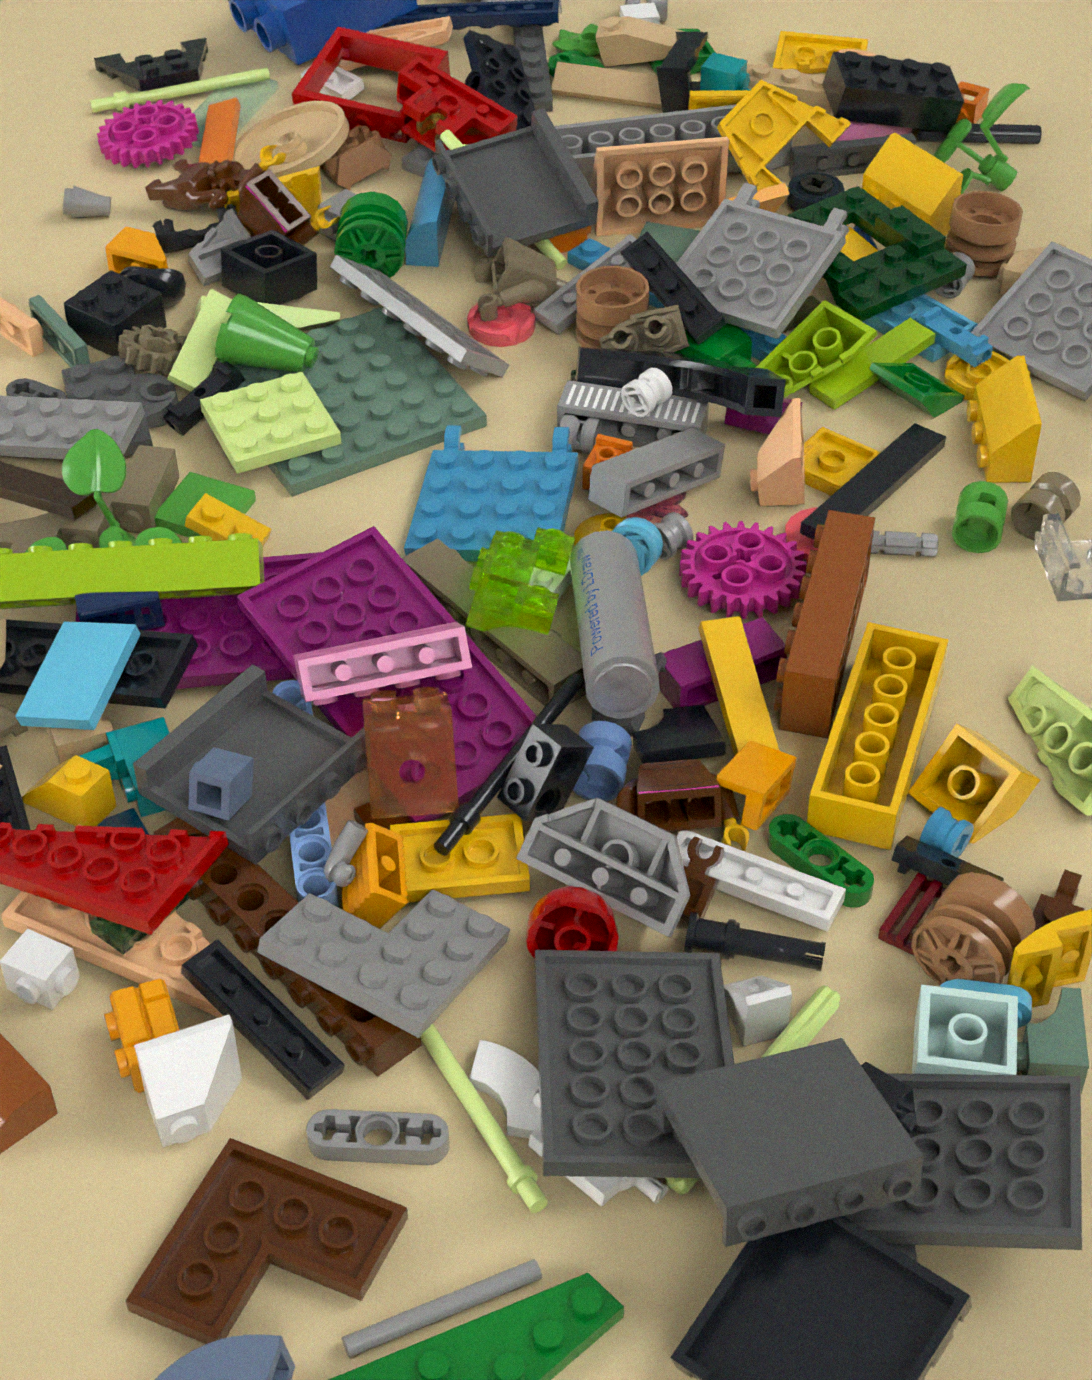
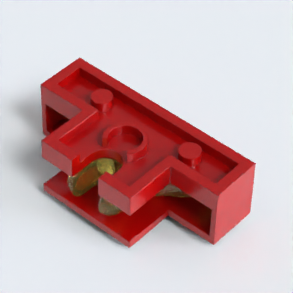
[396,56,518,152]

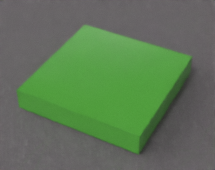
[155,472,256,537]

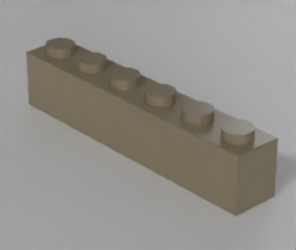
[402,538,586,706]

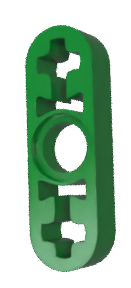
[767,814,874,908]

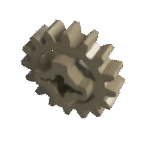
[117,325,187,375]

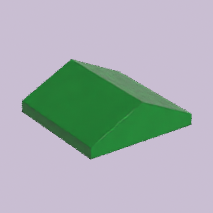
[869,362,964,418]

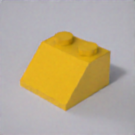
[908,724,1041,844]

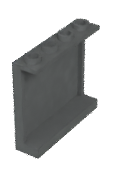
[432,108,599,258]
[133,664,372,865]
[656,1038,923,1247]

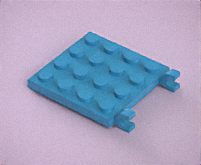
[404,425,579,563]

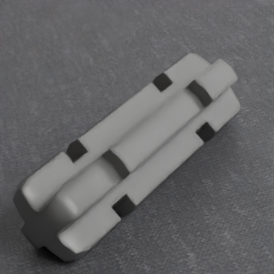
[871,531,938,557]

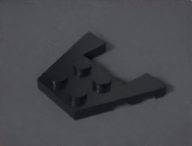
[94,37,208,92]

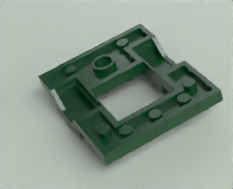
[786,186,967,321]

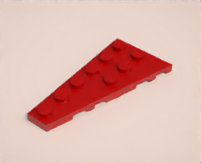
[0,822,229,935]

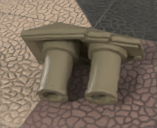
[600,305,689,353]

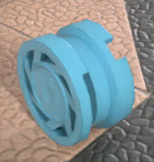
[611,517,663,576]

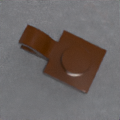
[1033,869,1085,931]

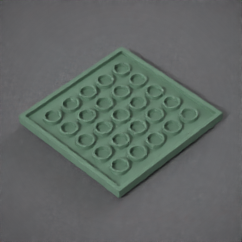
[209,307,487,497]

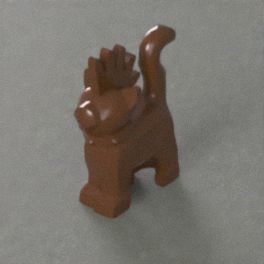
[145,159,250,211]

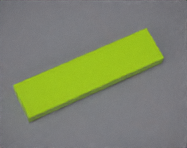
[810,318,935,410]

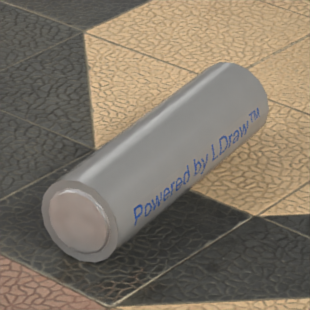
[570,531,660,719]

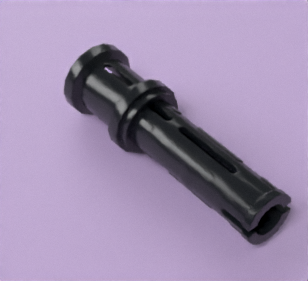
[684,912,826,971]

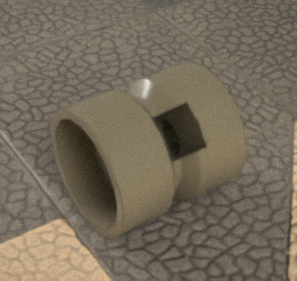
[1011,472,1081,542]

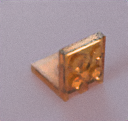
[363,687,459,819]

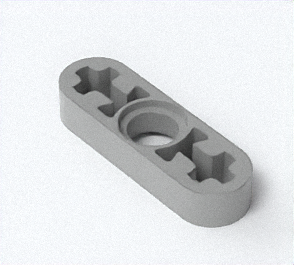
[306,1109,450,1165]

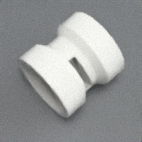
[621,368,672,417]

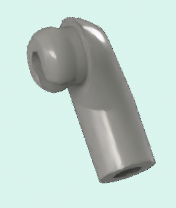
[323,820,368,887]

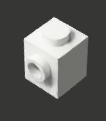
[0,929,80,1010]

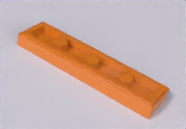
[199,97,241,164]

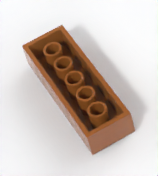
[774,510,876,739]

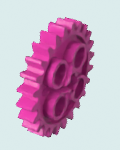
[97,100,199,168]
[679,521,807,619]

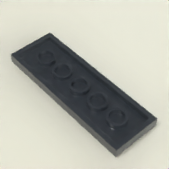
[0,619,198,709]

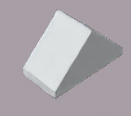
[724,975,792,1047]

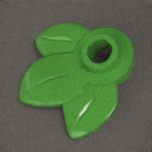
[552,23,600,57]

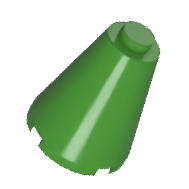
[215,293,319,372]

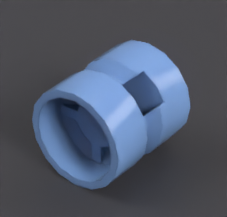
[573,721,632,801]

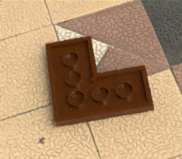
[126,1138,408,1344]

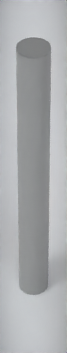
[342,1259,542,1357]

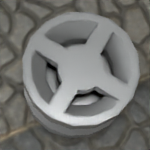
[653,512,693,560]

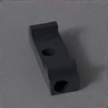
[163,361,245,436]
[891,836,1004,885]

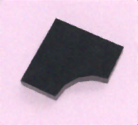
[633,704,726,764]

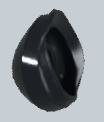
[119,266,186,309]

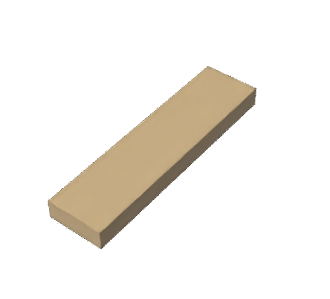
[551,62,662,109]

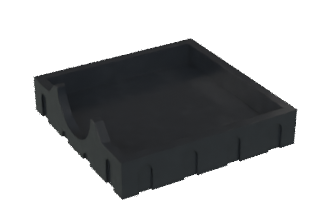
[670,1216,972,1380]

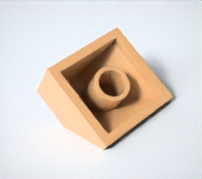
[750,398,805,506]

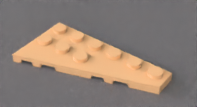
[1,823,223,1017]

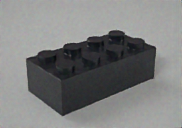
[823,51,964,132]

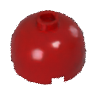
[526,886,619,959]

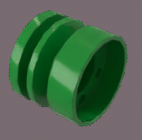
[334,191,408,278]

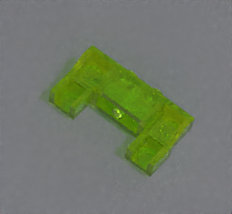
[466,527,575,635]

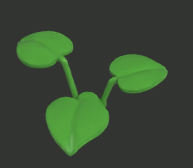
[934,83,1030,195]
[25,429,183,553]

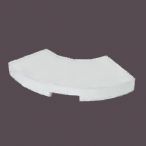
[470,1040,541,1139]

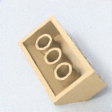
[747,64,833,116]

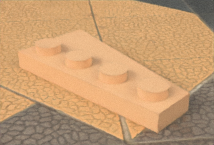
[338,16,453,71]

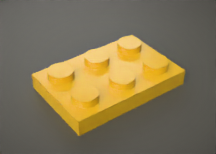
[390,814,530,902]

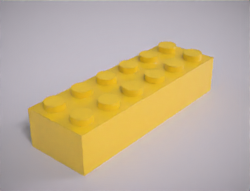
[807,622,949,850]

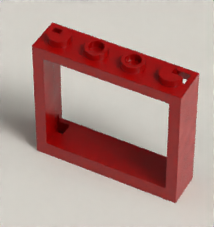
[291,27,450,144]

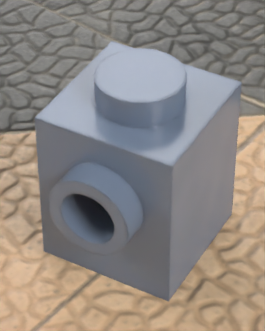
[188,747,254,820]

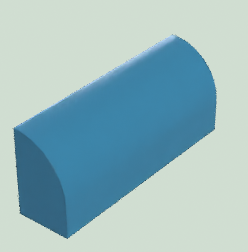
[405,150,455,267]

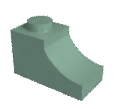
[1017,987,1089,1094]

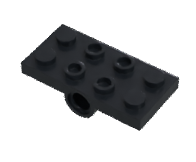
[463,30,535,130]

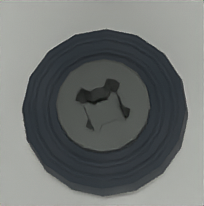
[787,172,845,211]

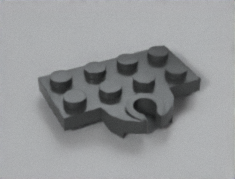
[61,356,179,457]

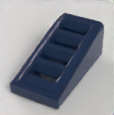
[75,591,165,630]

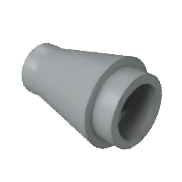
[63,186,111,218]

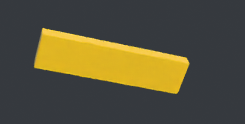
[698,616,779,756]

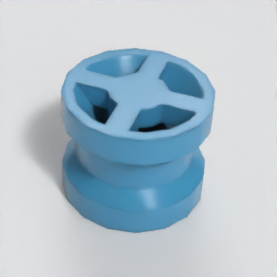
[920,807,974,858]

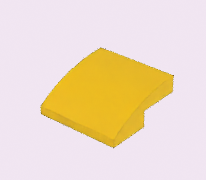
[1007,909,1092,1008]

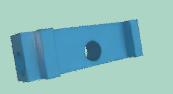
[914,306,993,367]

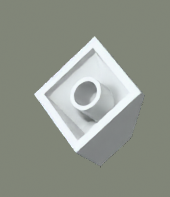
[134,1014,242,1147]

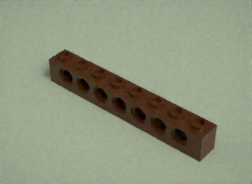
[153,817,422,1077]

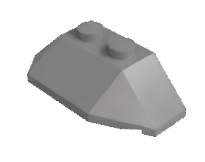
[516,798,690,937]

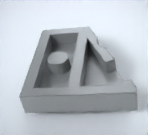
[188,209,251,286]

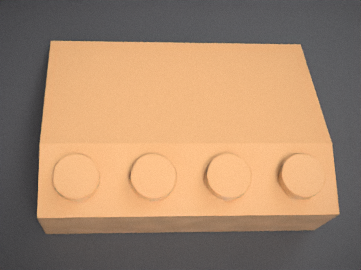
[591,137,729,236]

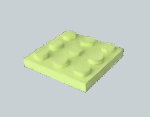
[200,372,342,474]

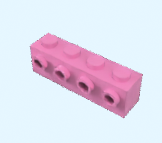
[293,622,472,705]

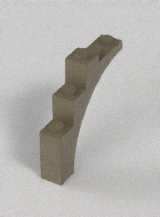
[0,445,180,553]

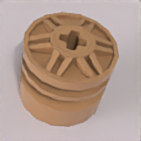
[945,191,1023,276]
[576,266,649,348]
[911,872,1036,985]

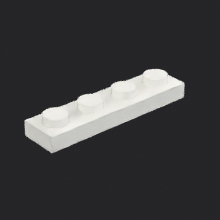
[677,830,846,932]

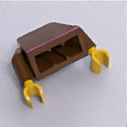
[237,145,339,246]
[616,759,749,851]

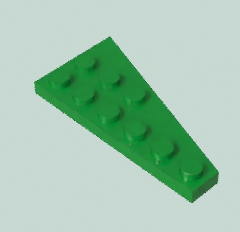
[328,1273,624,1380]

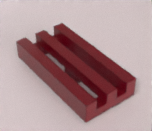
[878,872,946,956]

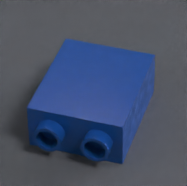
[229,0,418,65]

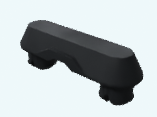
[152,204,238,254]

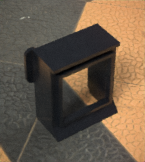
[656,32,708,113]

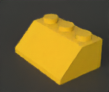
[862,133,963,236]
[967,355,1042,483]

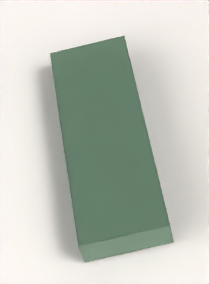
[28,295,90,367]

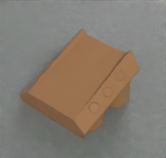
[320,125,392,191]

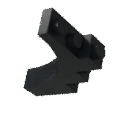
[575,346,786,417]

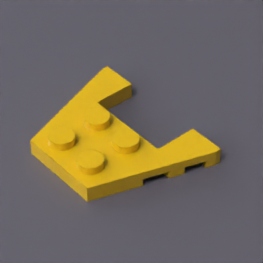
[717,80,851,190]

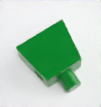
[674,323,757,368]

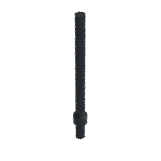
[434,673,584,856]

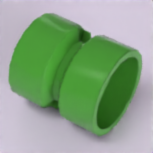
[952,481,1009,553]

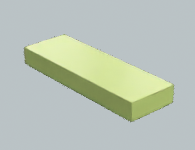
[167,289,232,391]

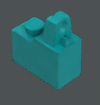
[700,52,751,91]
[79,717,170,817]

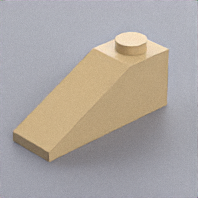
[595,16,686,67]

